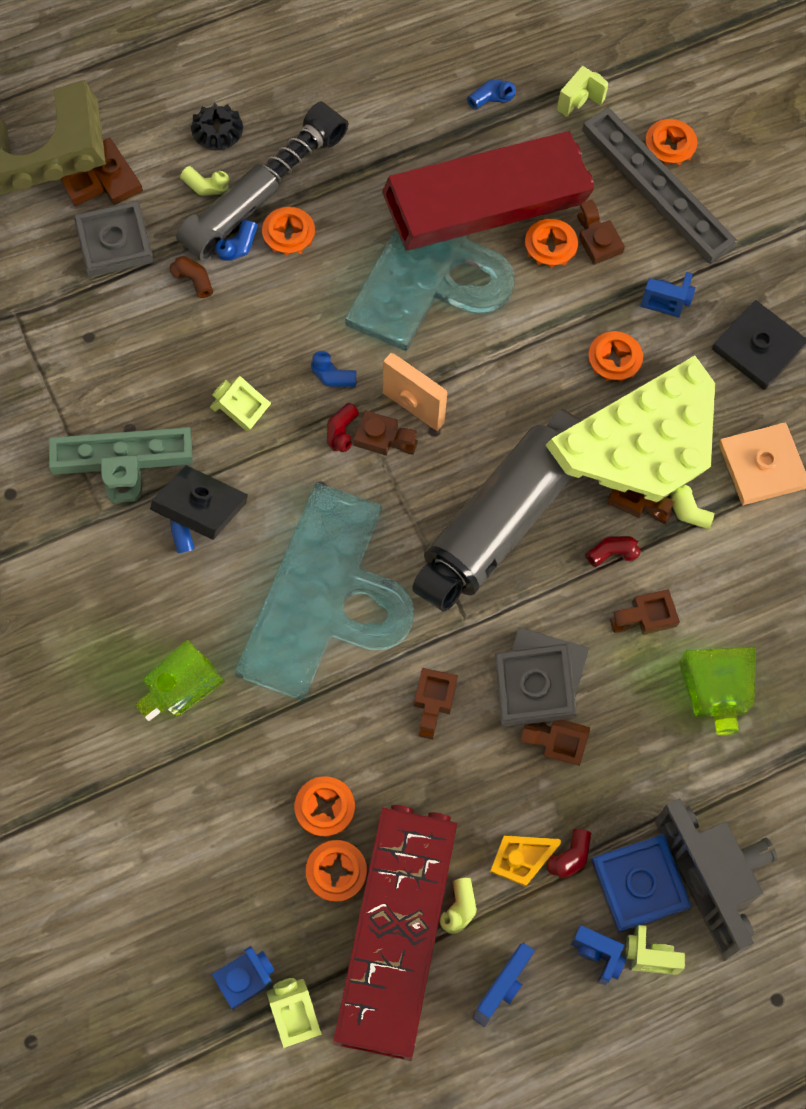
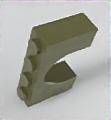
[0,80,106,195]

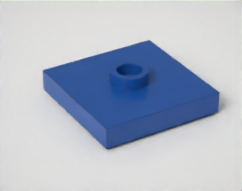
[591,834,692,933]
[473,942,535,1027]

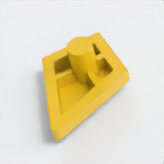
[490,836,561,887]

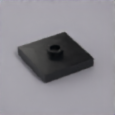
[712,300,806,390]
[150,465,248,540]

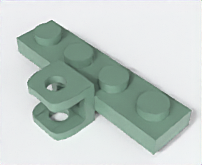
[49,427,193,503]

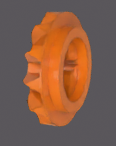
[645,119,697,166]
[262,207,315,257]
[524,219,578,269]
[588,331,643,383]
[294,776,355,838]
[306,840,367,903]

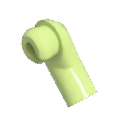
[439,878,477,934]

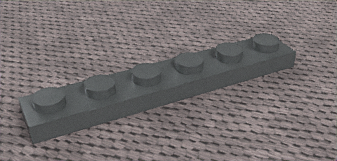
[582,107,737,264]

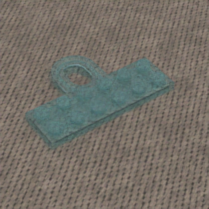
[345,163,515,352]
[235,483,414,701]

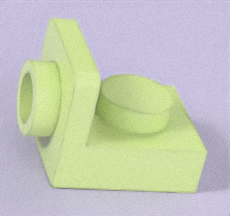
[557,66,609,117]
[210,376,271,431]
[626,925,685,975]
[266,978,322,1048]

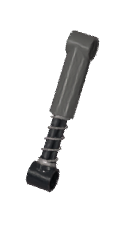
[176,101,349,261]

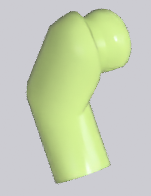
[180,166,230,196]
[670,484,715,529]

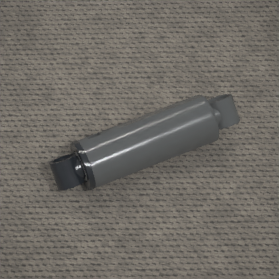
[412,409,583,612]

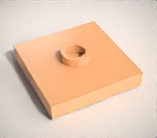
[383,353,447,431]
[719,422,806,505]

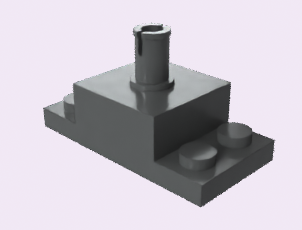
[654,798,778,961]

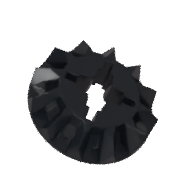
[191,102,243,150]

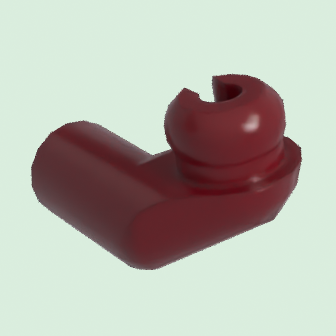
[327,403,359,452]
[585,536,641,568]
[547,829,592,878]

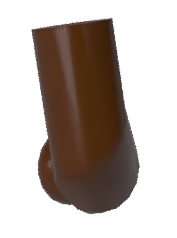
[169,256,213,298]

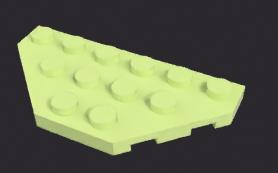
[546,356,715,502]

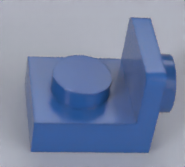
[640,272,696,318]
[571,925,626,985]
[212,946,275,1010]

